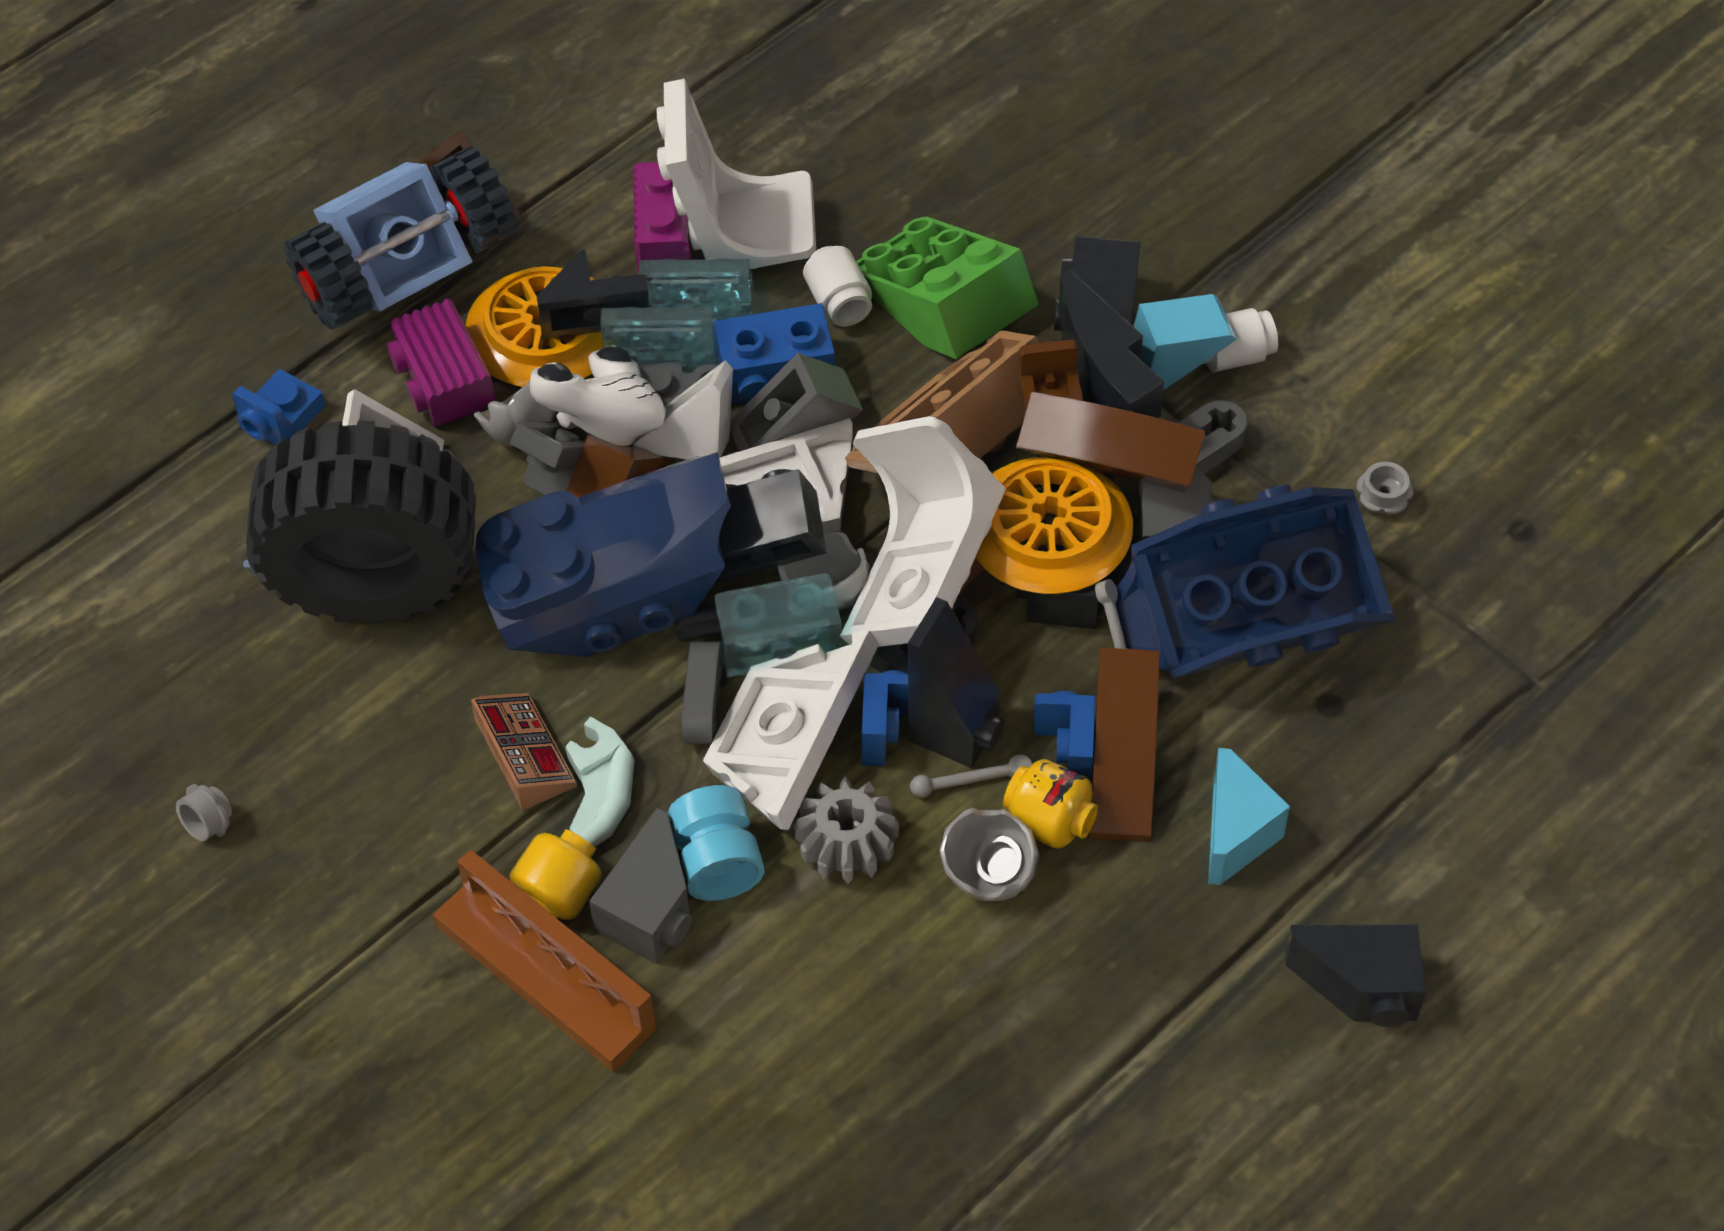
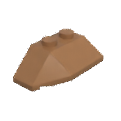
[845,331,1039,474]

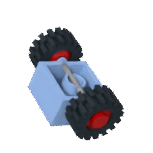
[283,146,518,330]

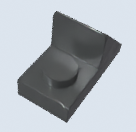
[509,421,592,495]

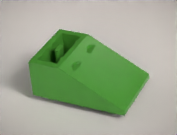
[856,216,1039,359]

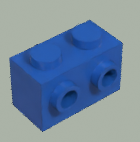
[714,303,835,405]

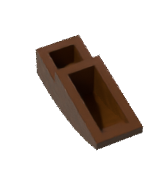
[1016,392,1205,492]
[1090,647,1160,842]

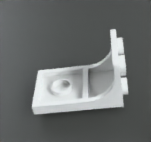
[657,79,816,276]
[840,416,1006,647]

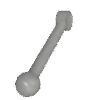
[1095,579,1127,649]
[910,755,1032,798]

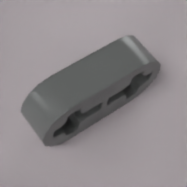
[1178,400,1247,474]
[682,641,722,745]

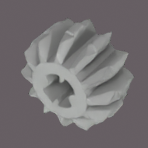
[794,776,899,884]

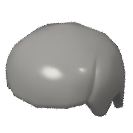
[474,382,558,448]
[778,531,870,615]
[939,808,1040,902]

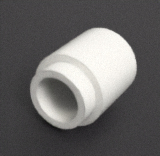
[803,246,872,327]
[1202,308,1278,373]

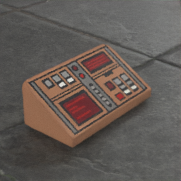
[471,693,577,811]

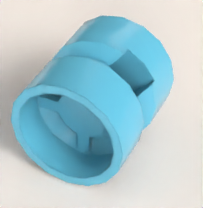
[667,785,765,901]

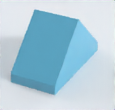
[1134,294,1237,390]
[1208,748,1290,885]

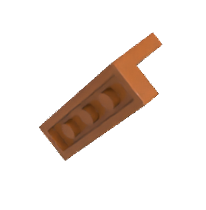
[432,849,657,1073]

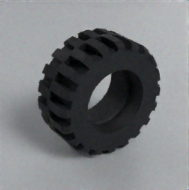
[245,420,476,624]

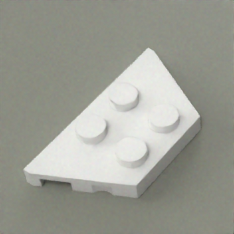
[719,418,853,533]
[703,629,879,830]

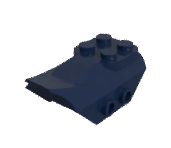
[475,452,731,657]
[1115,485,1395,679]

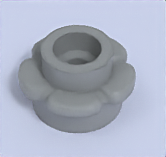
[1356,462,1413,515]
[176,784,232,841]

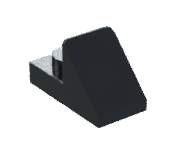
[537,250,651,339]

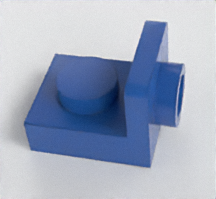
[232,369,326,445]
[861,670,908,766]
[1034,691,1095,784]

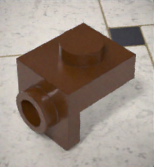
[1019,340,1083,412]

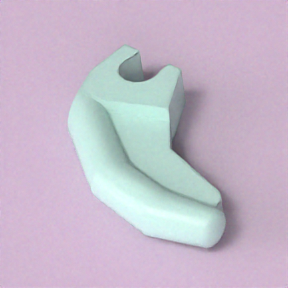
[566,716,634,847]

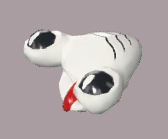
[530,345,666,446]

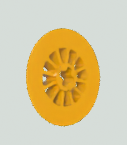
[465,266,622,387]
[975,457,1133,594]

